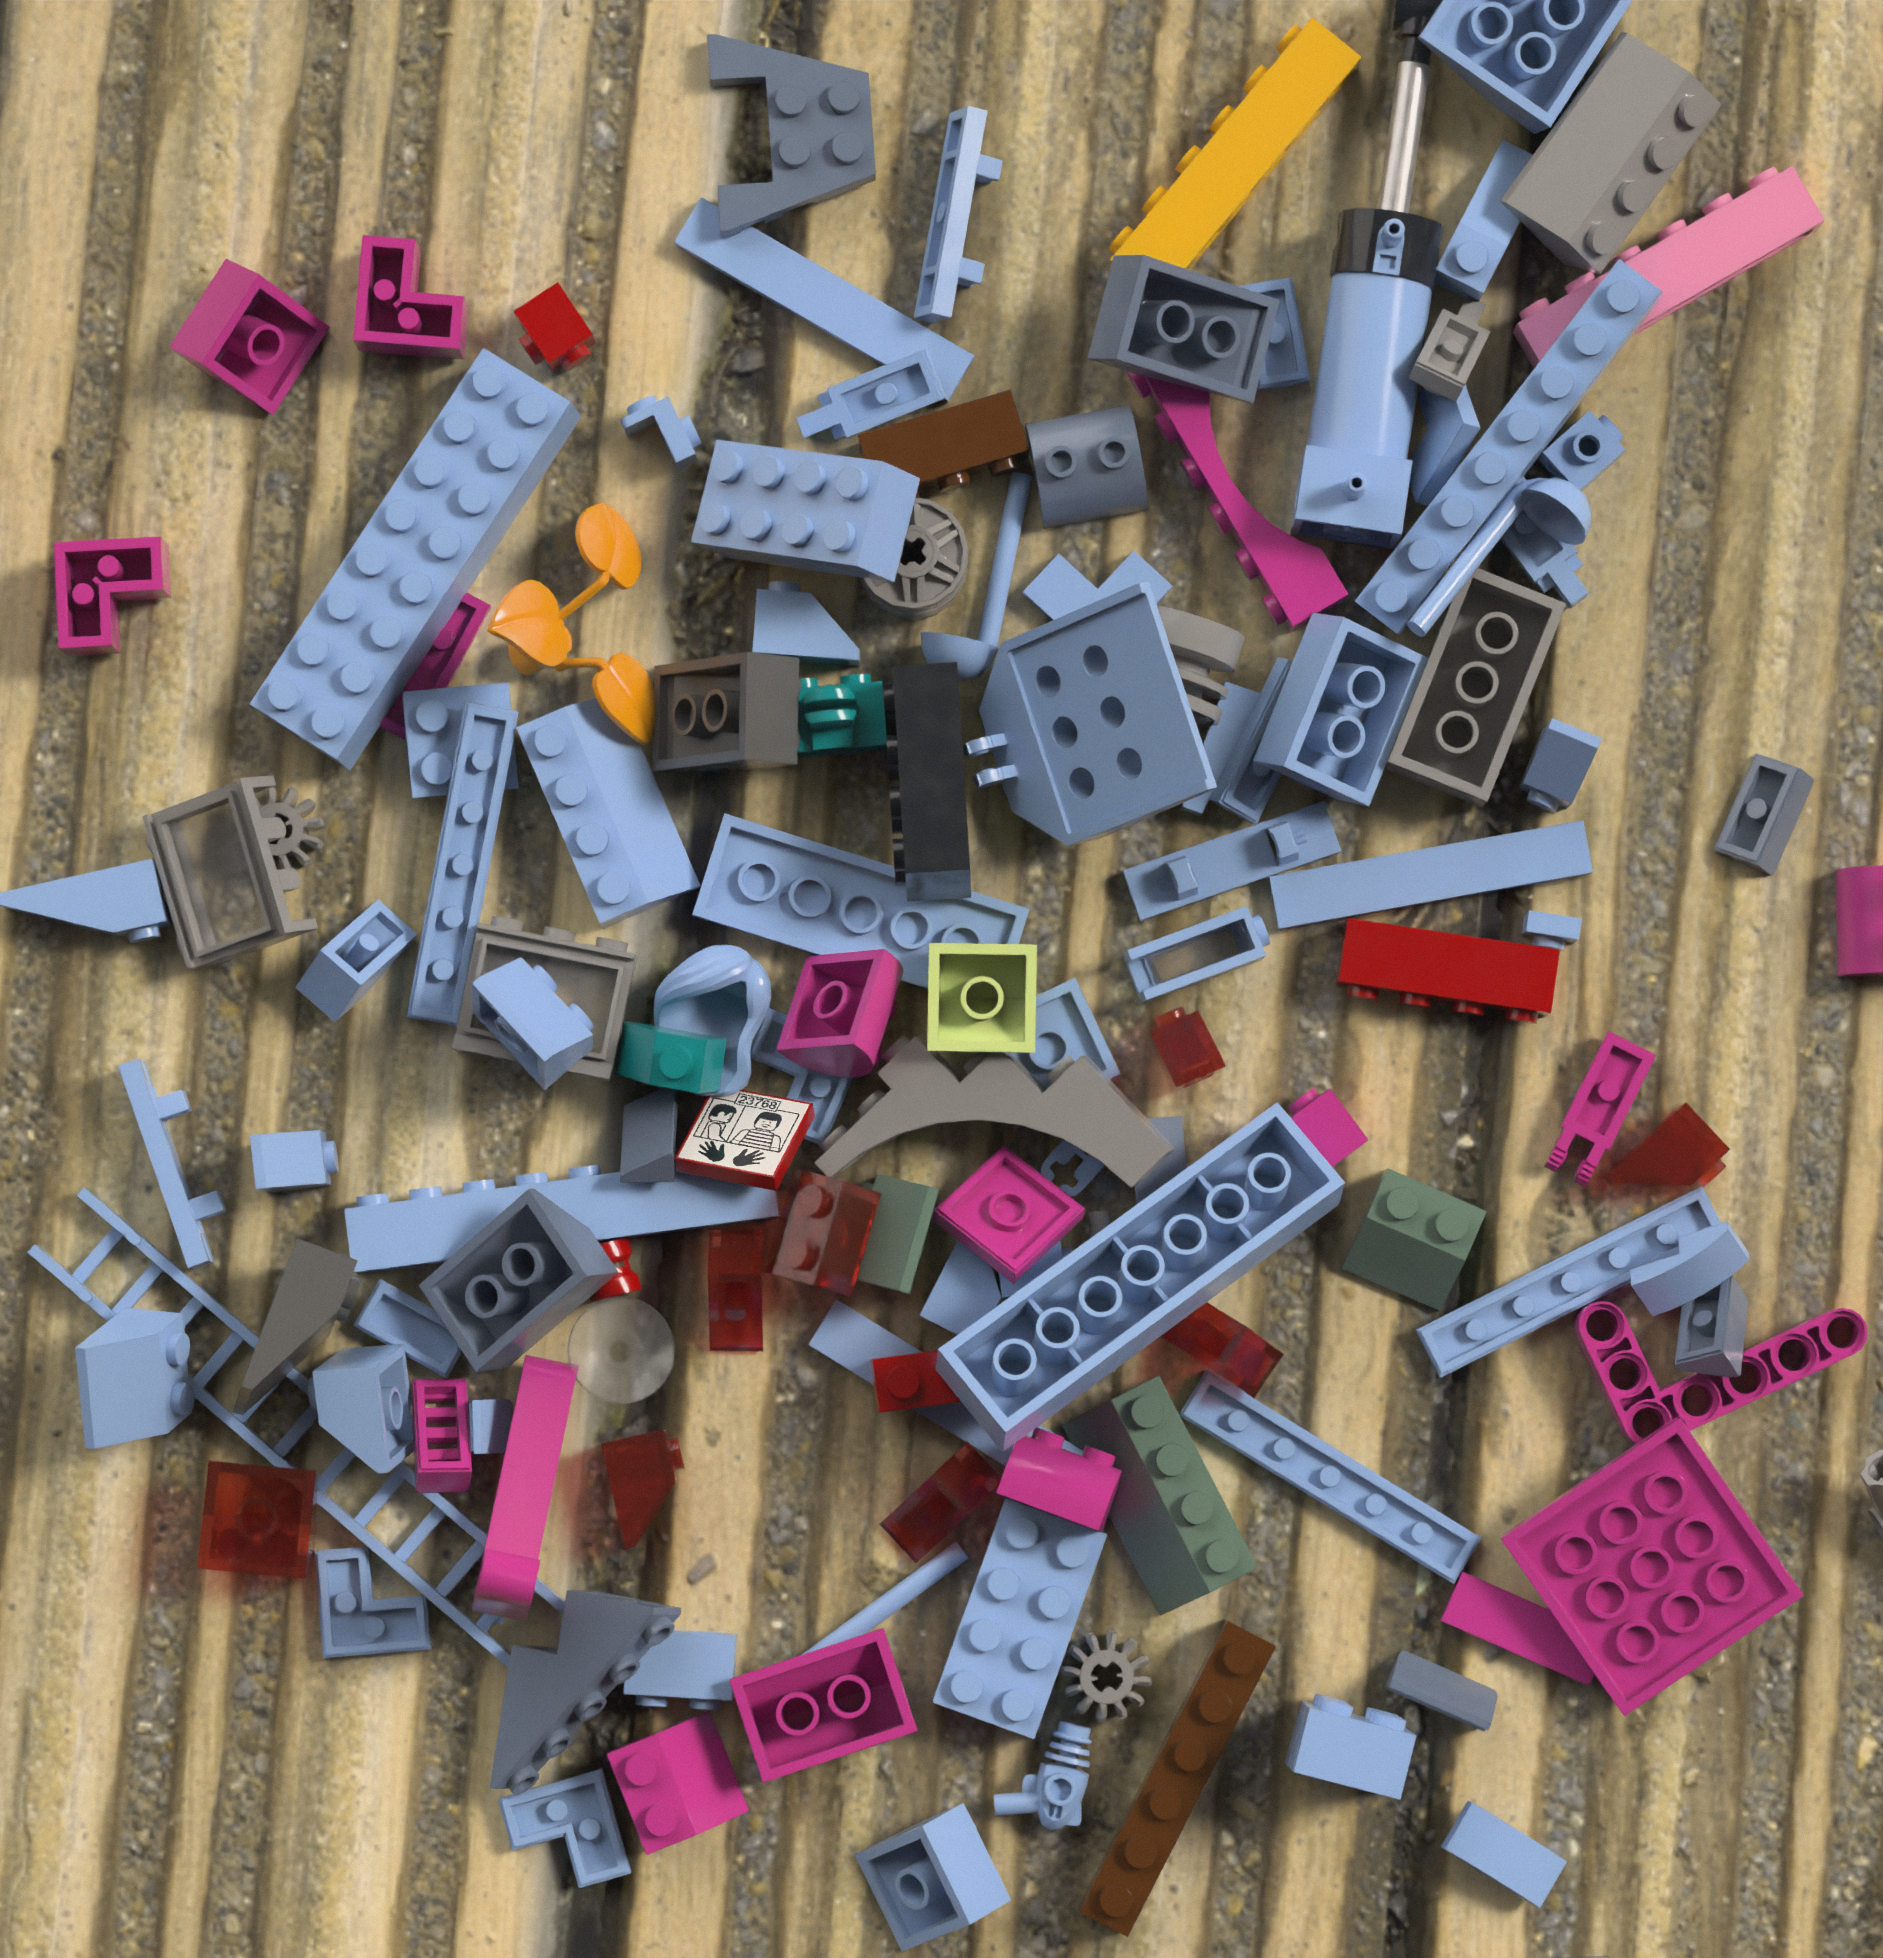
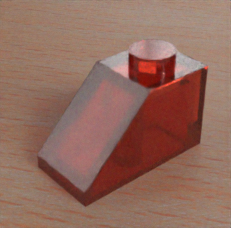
[1147,1006,1226,1093]
[1603,1102,1730,1188]
[707,1229,764,1352]
[1160,1302,1284,1398]
[601,1429,685,1549]
[879,1441,1001,1563]

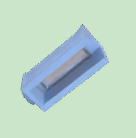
[1123,906,1270,1005]

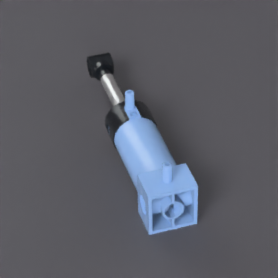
[1290,0,1444,549]

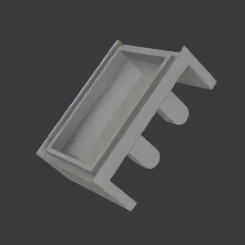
[142,775,318,969]
[451,916,638,1083]

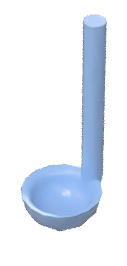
[921,472,1032,681]
[1407,477,1592,637]

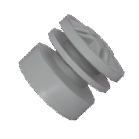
[860,498,969,620]
[1157,606,1245,725]

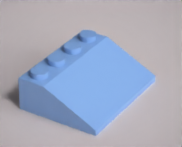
[1418,0,1633,134]

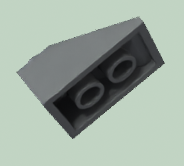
[652,652,801,772]
[233,1238,362,1416]

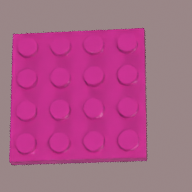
[1501,1415,1804,1716]

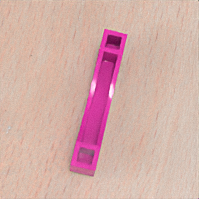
[1127,372,1348,633]

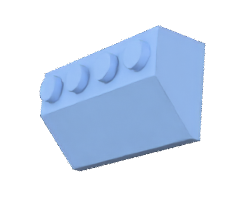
[516,698,701,929]

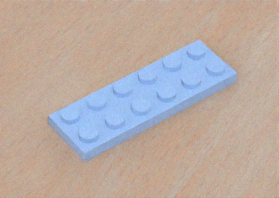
[692,813,1030,990]

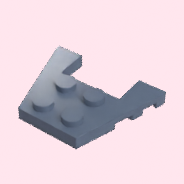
[707,34,876,238]

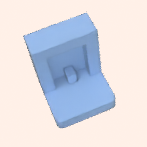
[621,395,702,470]

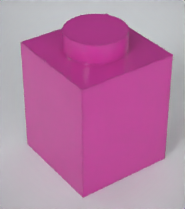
[1288,1088,1368,1167]

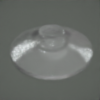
[567,1297,675,1404]

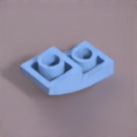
[1630,1221,1749,1316]
[1441,1801,1567,1908]

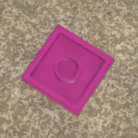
[933,1145,1085,1284]

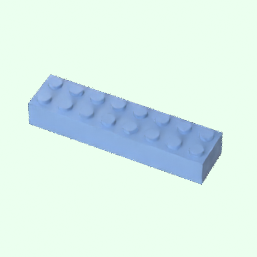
[250,348,582,771]
[936,1102,1345,1452]

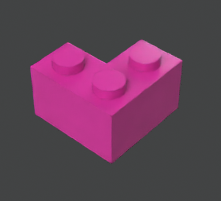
[353,235,469,360]
[54,536,171,656]

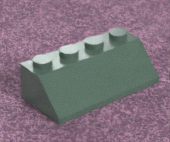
[1062,1375,1258,1616]

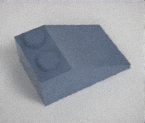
[1087,255,1280,403]

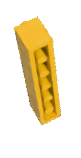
[1108,17,1362,270]

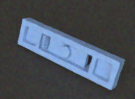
[913,106,1003,323]
[1122,801,1341,922]
[118,1059,227,1269]

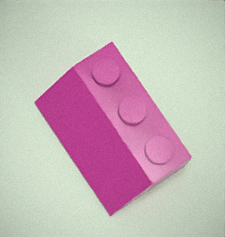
[729,1628,918,1783]

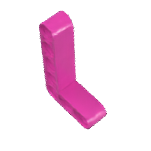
[1573,1301,1868,1445]
[472,1355,578,1622]

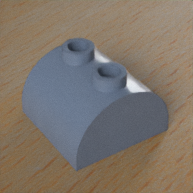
[1025,405,1148,529]

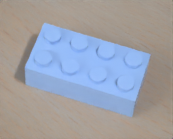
[691,440,920,582]
[932,1497,1107,1739]

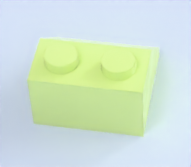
[927,943,1037,1053]

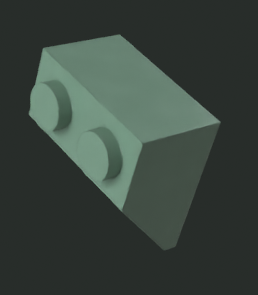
[1341,1168,1487,1311]
[841,1174,939,1296]

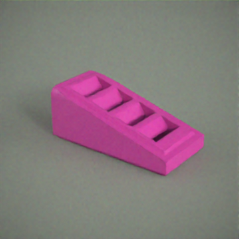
[412,1379,472,1493]

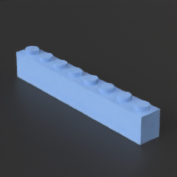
[1355,259,1663,634]
[344,1155,780,1274]

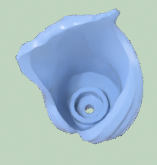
[654,945,771,1096]

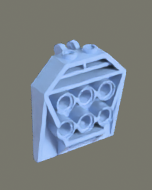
[962,581,1217,846]

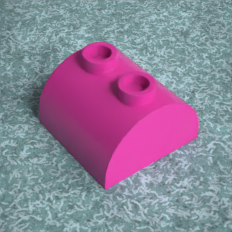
[1835,865,1883,977]
[776,949,904,1077]
[996,1427,1122,1532]

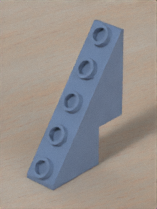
[490,1590,681,1795]

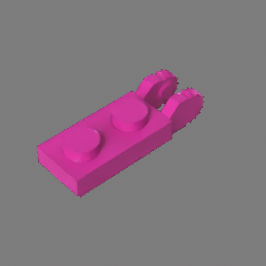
[1544,1031,1656,1187]

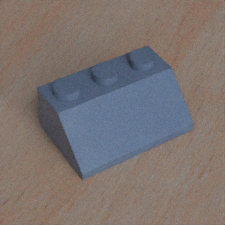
[419,1188,619,1372]

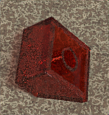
[764,1170,881,1297]
[197,1461,317,1579]

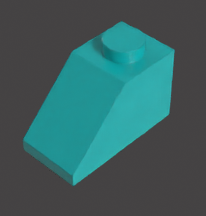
[616,1021,727,1093]

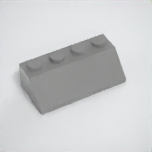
[1500,32,1722,274]

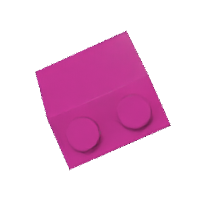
[169,259,330,415]
[607,1710,749,1855]

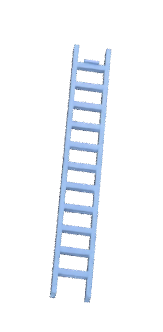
[28,1187,565,1667]

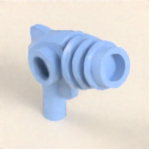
[993,1721,1092,1831]

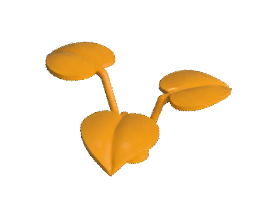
[487,502,655,746]

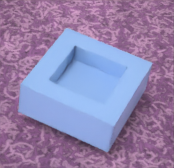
[1521,910,1582,951]

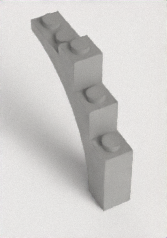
[815,1036,1175,1188]

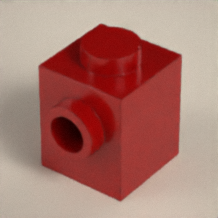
[514,282,596,372]

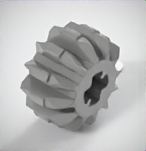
[234,786,325,869]
[1061,1630,1152,1722]

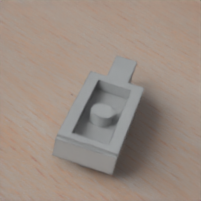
[1408,296,1491,402]

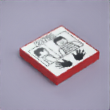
[674,1090,815,1191]

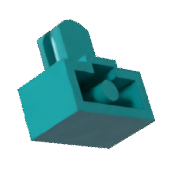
[797,674,887,758]

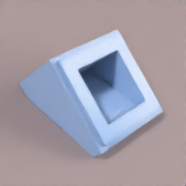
[469,1399,512,1454]

